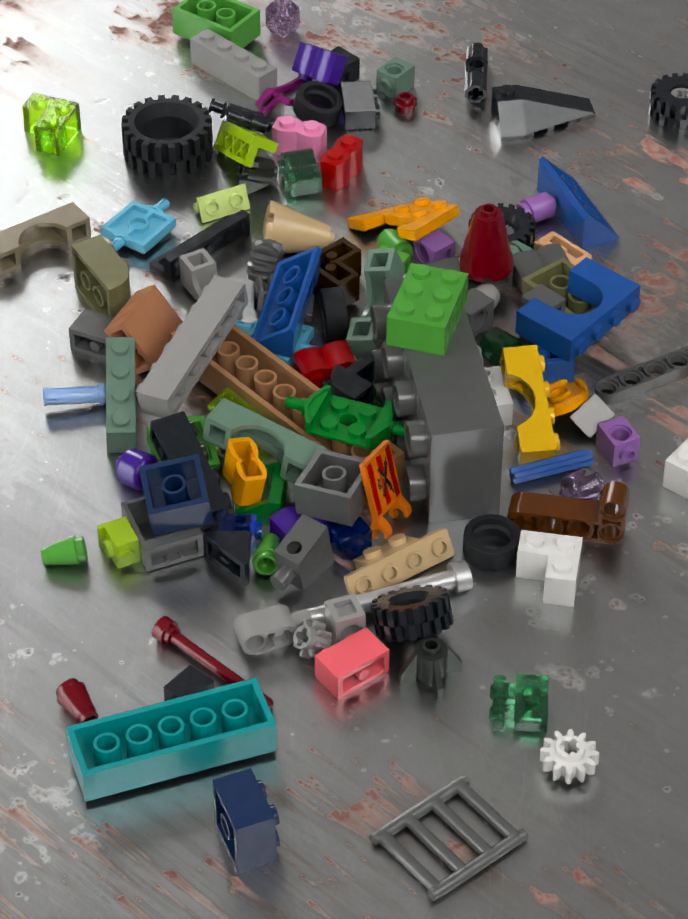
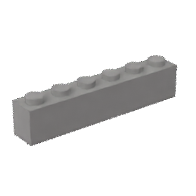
[136,275,248,418]

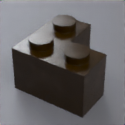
[313,237,361,307]

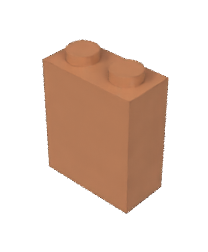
[104,284,183,374]

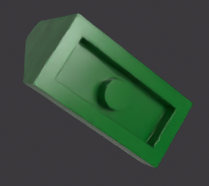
[233,462,288,525]

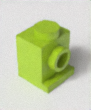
[97,516,141,569]

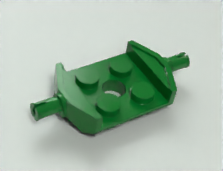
[284,385,405,450]

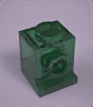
[479,326,524,366]

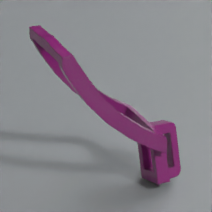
[255,78,333,116]

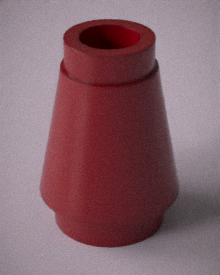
[56,678,99,723]

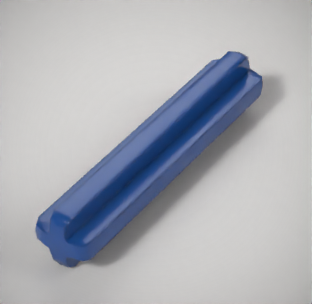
[509,449,594,484]

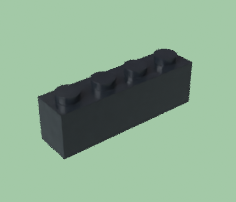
[150,411,232,531]

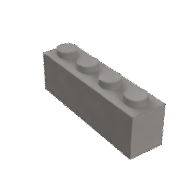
[190,29,277,101]

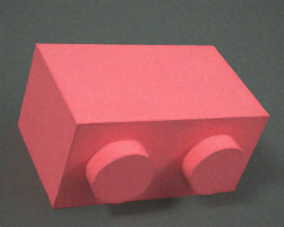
[315,627,389,700]

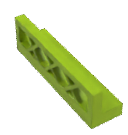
[213,120,279,168]

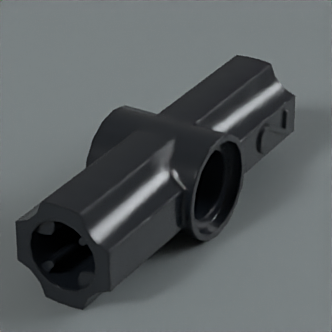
[465,43,488,103]

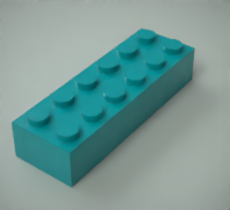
[65,677,277,802]

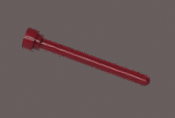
[152,616,273,709]

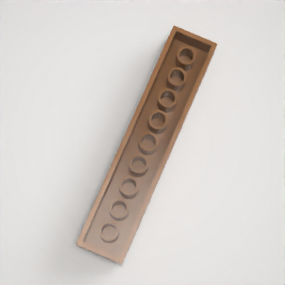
[170,324,405,481]

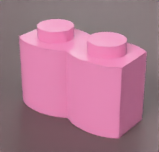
[272,115,327,162]

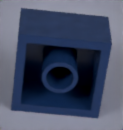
[139,453,214,536]
[212,768,280,873]

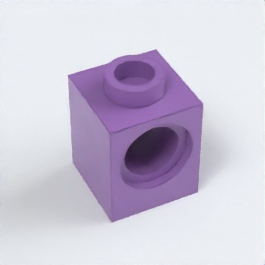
[413,229,455,264]
[596,416,641,467]

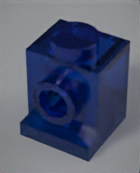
[218,509,263,553]
[327,516,372,561]

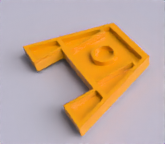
[347,197,460,241]

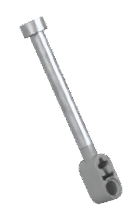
[233,560,473,655]

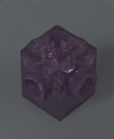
[265,0,300,38]

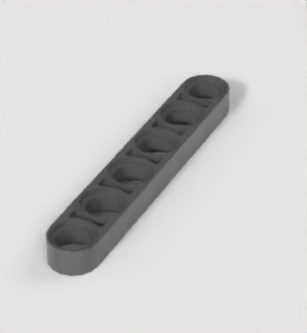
[594,346,688,405]

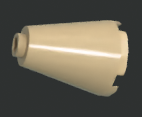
[262,200,335,254]

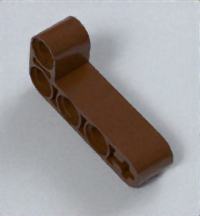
[507,481,629,544]

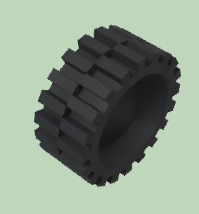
[121,95,213,179]

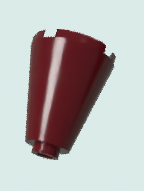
[459,203,514,282]

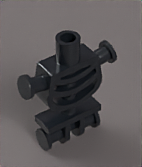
[209,98,274,134]

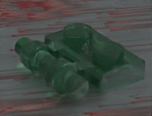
[489,673,549,733]

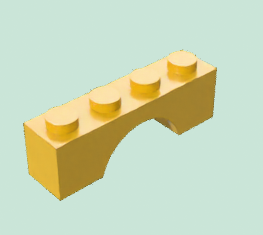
[500,345,560,465]

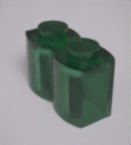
[277,148,323,197]

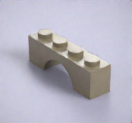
[0,202,91,276]

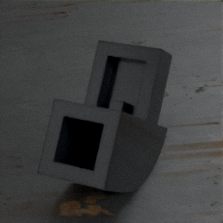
[331,355,374,405]

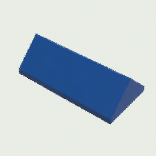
[537,156,620,250]
[252,246,322,358]

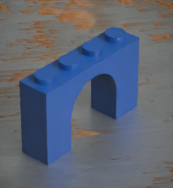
[515,257,641,363]

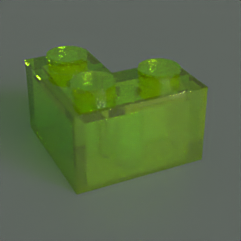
[22,93,81,156]

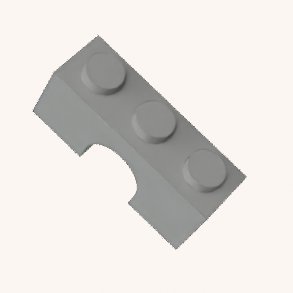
[179,248,243,320]

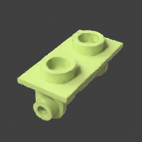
[193,183,250,223]

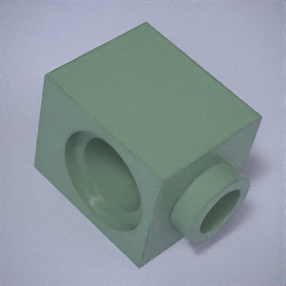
[376,57,415,98]

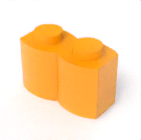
[223,437,267,506]

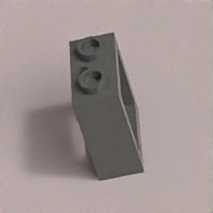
[121,496,204,572]

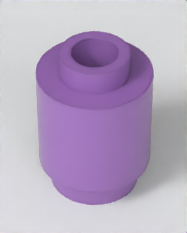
[515,192,557,223]

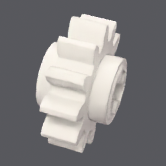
[540,729,599,784]

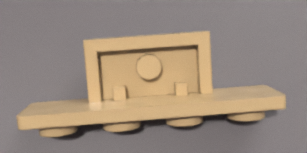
[344,527,454,595]

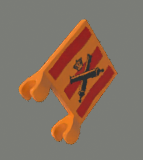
[359,440,412,539]

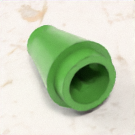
[252,533,280,575]
[41,535,88,566]

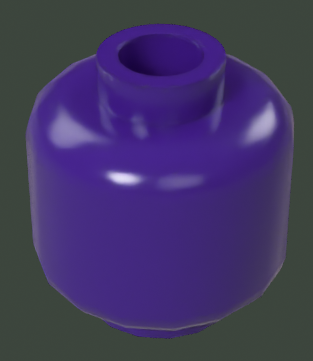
[115,448,158,491]

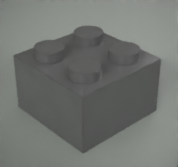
[294,449,368,527]

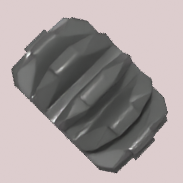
[246,238,284,282]

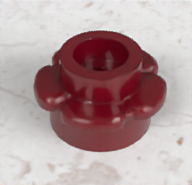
[393,92,417,115]

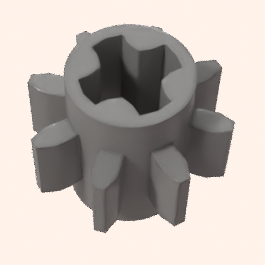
[293,620,332,660]

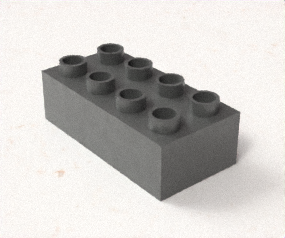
[370,278,504,524]

